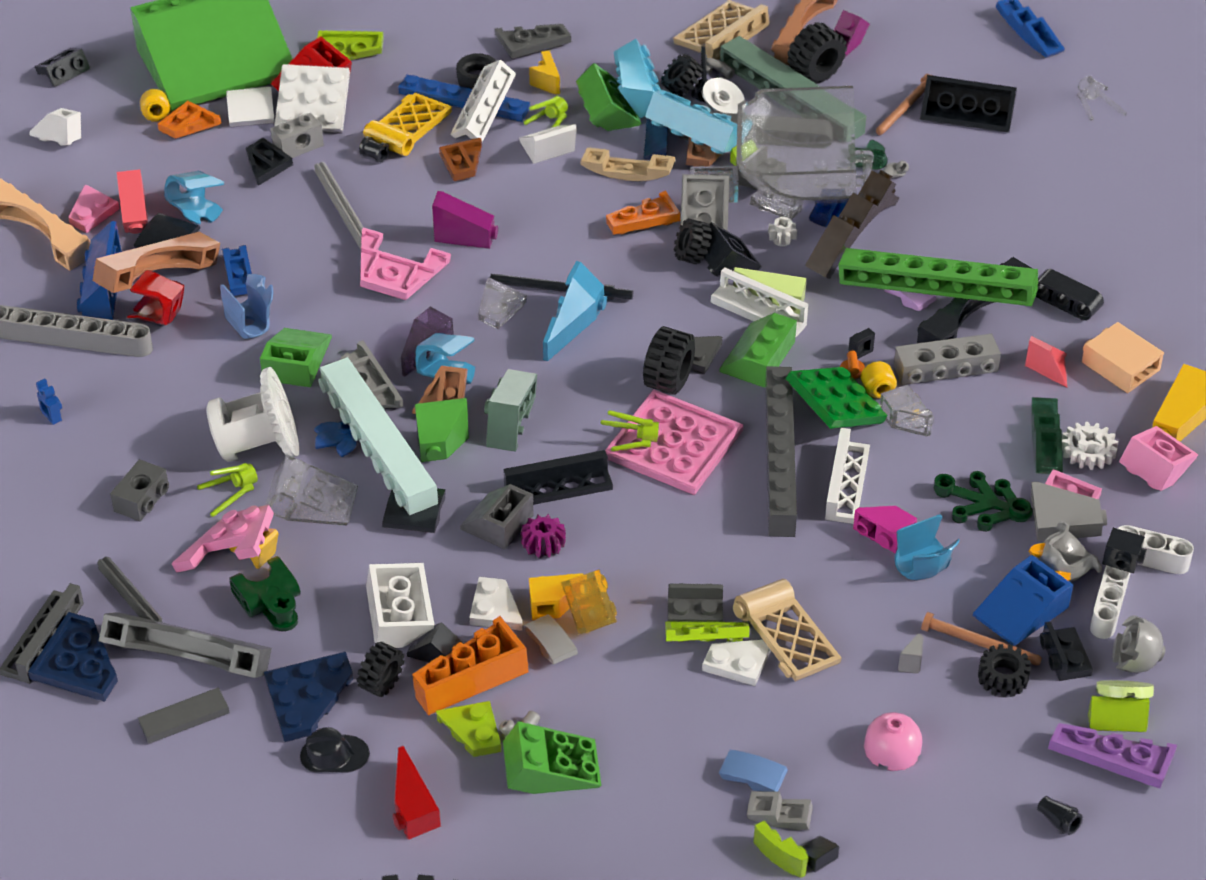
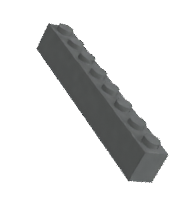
[765,366,797,537]

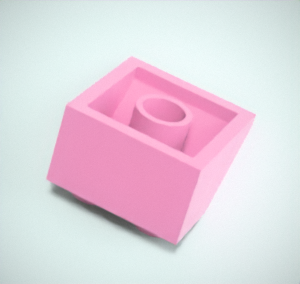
[1119,426,1198,491]

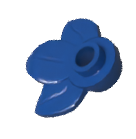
[314,421,357,457]

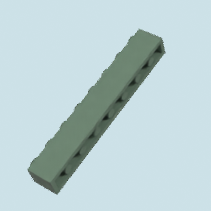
[720,36,866,145]

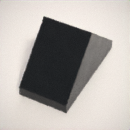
[406,622,464,663]

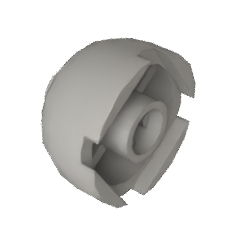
[1112,615,1165,673]

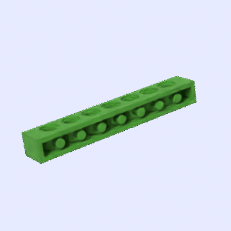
[839,248,1038,306]

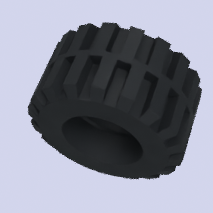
[787,22,847,84]
[643,326,695,395]

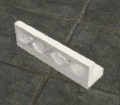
[450,60,516,142]
[711,267,808,337]
[825,428,870,524]

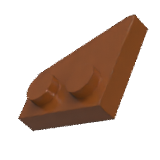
[439,137,482,181]

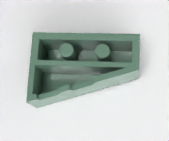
[484,369,537,452]

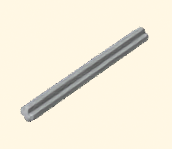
[314,162,364,250]

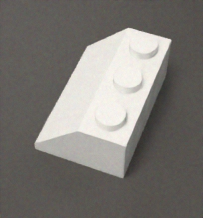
[366,563,434,648]

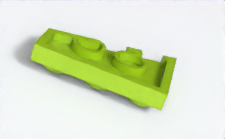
[317,30,384,60]
[665,621,749,642]

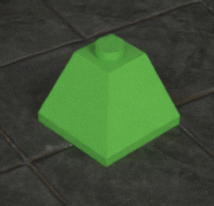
[415,398,469,462]

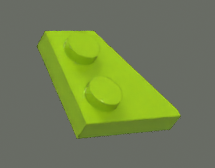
[436,701,502,757]

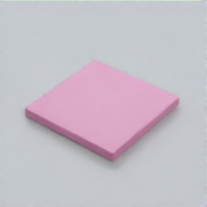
[605,389,743,495]

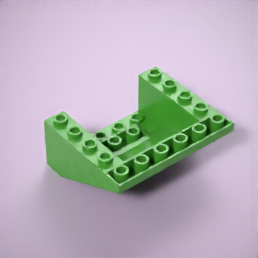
[130,0,293,111]

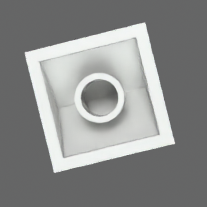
[519,124,576,164]

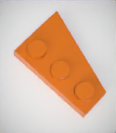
[606,190,681,235]

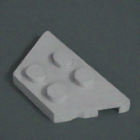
[340,340,403,408]

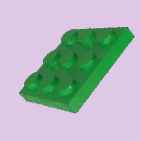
[786,367,888,429]

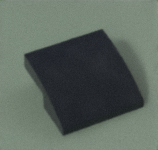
[133,213,201,248]
[382,488,446,533]

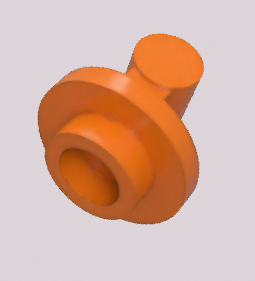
[840,351,865,379]

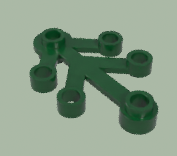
[933,471,1033,532]

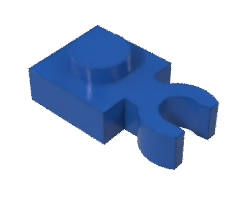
[36,378,62,425]

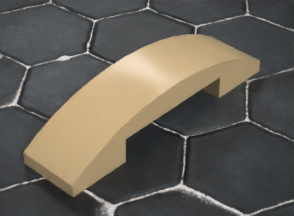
[581,147,675,181]

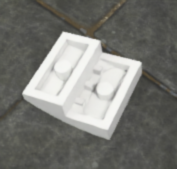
[226,87,275,127]

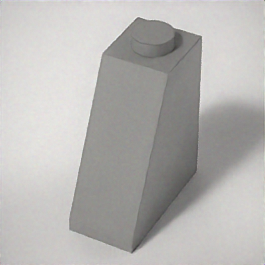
[1031,482,1107,541]

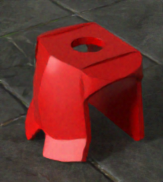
[126,270,184,325]

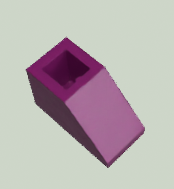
[834,10,870,56]

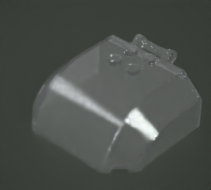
[736,85,874,204]

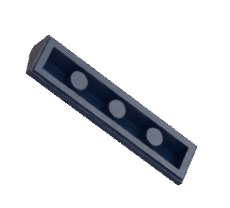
[643,92,671,160]

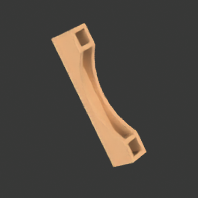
[0,178,90,271]

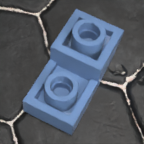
[719,749,788,792]

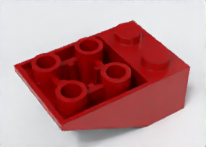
[271,36,352,91]

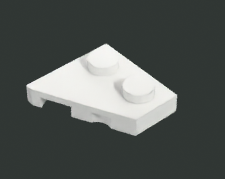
[469,577,523,631]
[702,640,771,686]

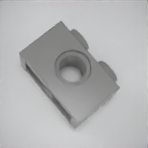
[270,112,324,158]

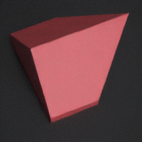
[1025,336,1068,388]

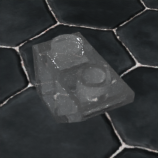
[880,384,934,437]

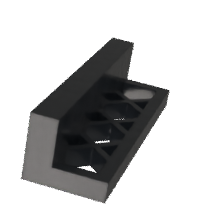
[503,450,613,505]

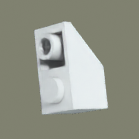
[30,108,81,146]

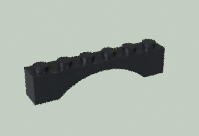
[917,257,1033,344]

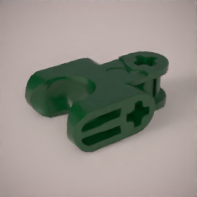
[229,556,301,631]

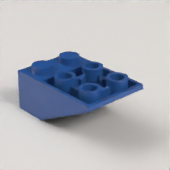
[972,555,1073,646]

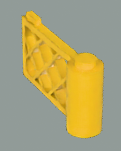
[363,93,452,156]

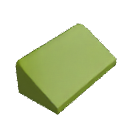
[1088,696,1150,732]

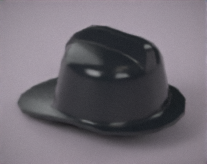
[300,727,370,772]

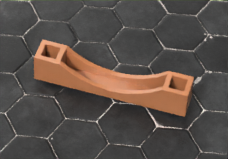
[772,0,838,65]
[92,232,220,293]

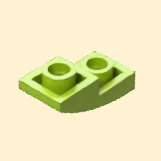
[753,820,808,878]

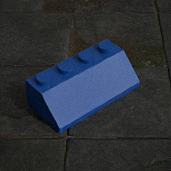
[77,221,122,320]

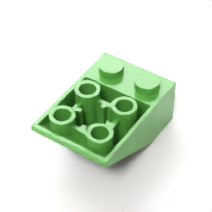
[260,328,332,388]
[503,721,601,794]

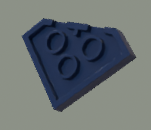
[28,612,118,702]
[264,651,353,743]

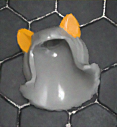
[1028,521,1102,582]

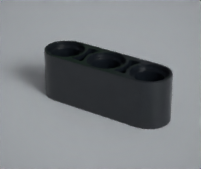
[1035,269,1104,321]

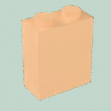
[1082,322,1164,393]

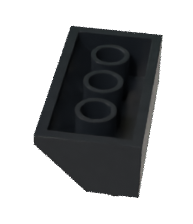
[920,75,1017,132]

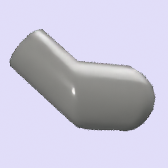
[706,58,735,79]
[883,161,909,178]
[499,711,540,738]

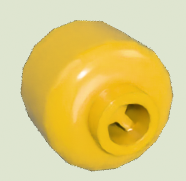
[140,89,170,122]
[861,361,897,399]

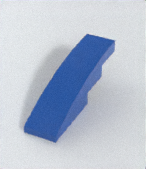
[995,0,1065,58]

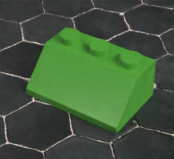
[576,63,641,131]
[719,313,797,388]

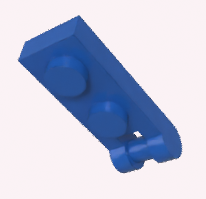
[222,245,252,296]

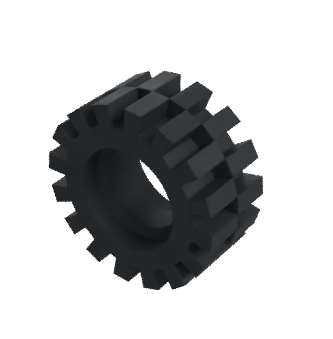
[661,54,703,97]
[674,218,711,265]
[357,641,404,697]
[978,644,1031,698]

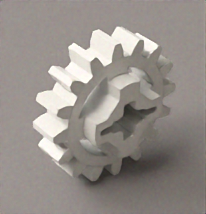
[1060,422,1118,470]

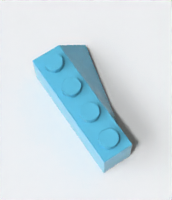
[614,39,661,119]
[645,90,750,154]

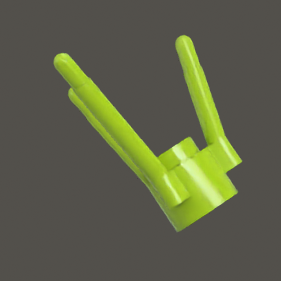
[523,95,568,128]
[600,410,659,452]
[197,463,258,517]

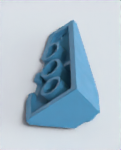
[543,261,607,361]

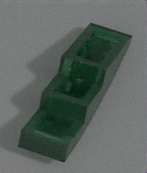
[1031,397,1063,474]

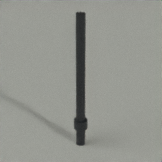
[490,273,634,300]

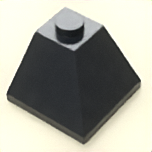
[704,222,762,280]

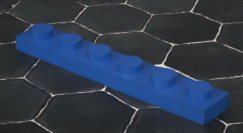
[398,74,530,122]

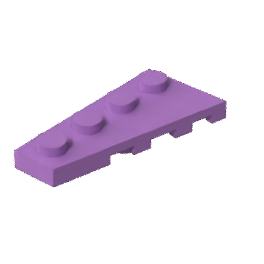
[1048,723,1177,789]

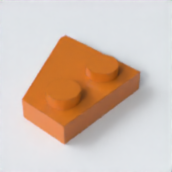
[158,101,221,139]

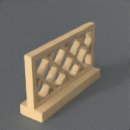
[673,0,769,60]

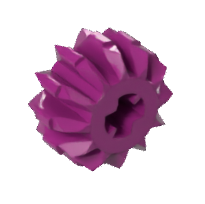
[521,514,566,558]

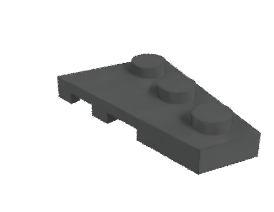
[495,24,572,59]

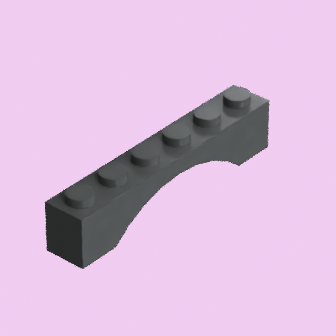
[99,612,272,678]

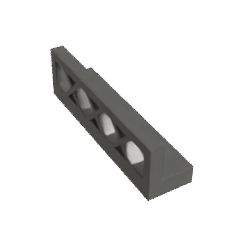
[0,583,84,684]

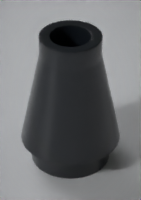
[1037,796,1083,835]

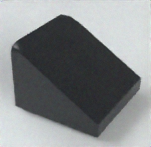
[802,836,839,872]

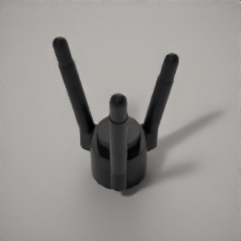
[690,46,720,102]

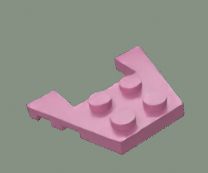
[360,228,451,300]
[171,505,274,573]

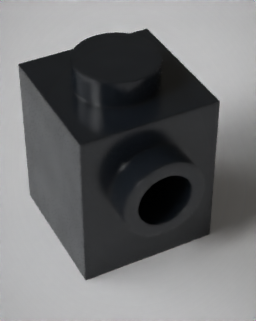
[1102,527,1147,574]

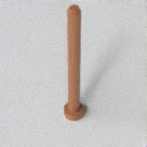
[876,74,930,135]
[921,612,1042,666]

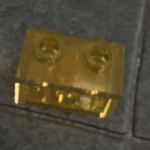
[561,569,617,634]

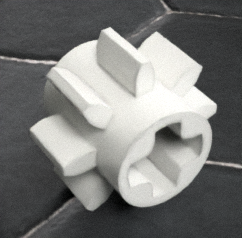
[768,217,797,246]

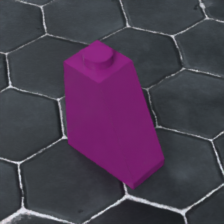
[432,191,498,249]

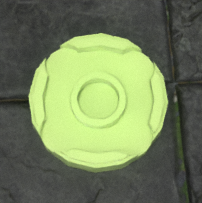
[1096,680,1154,699]

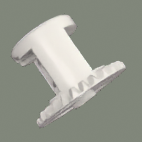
[206,367,299,462]

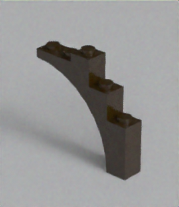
[805,169,899,279]

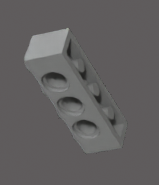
[894,333,1001,385]

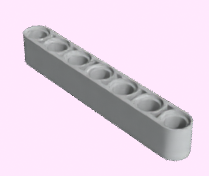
[0,305,153,357]

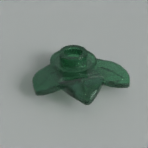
[847,139,888,170]

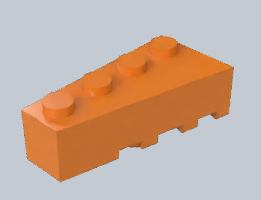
[412,616,529,715]

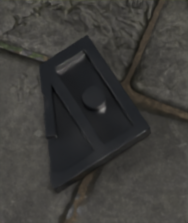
[246,137,293,185]

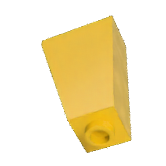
[1152,364,1206,442]

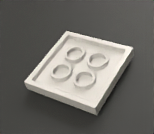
[275,65,350,133]

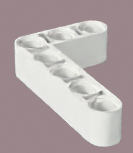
[1090,525,1194,639]

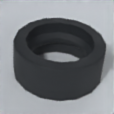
[456,53,496,89]

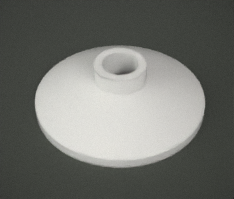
[702,78,744,114]

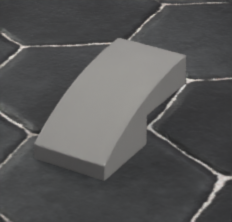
[525,614,578,665]
[747,791,813,830]

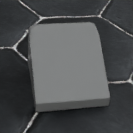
[898,634,923,673]

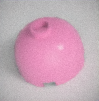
[864,712,922,771]

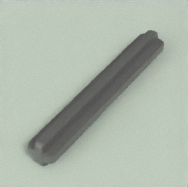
[97,556,162,622]

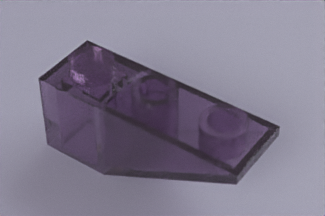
[401,306,454,377]

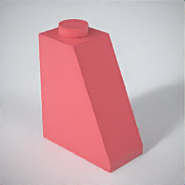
[116,169,148,234]

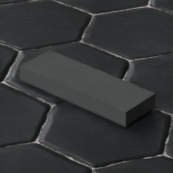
[138,687,230,744]

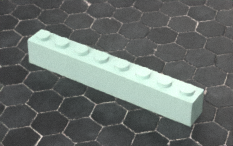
[318,357,438,515]

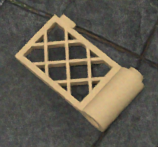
[733,578,842,681]

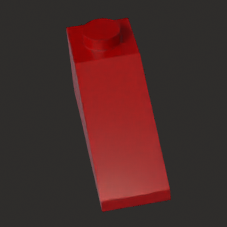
[392,746,441,840]

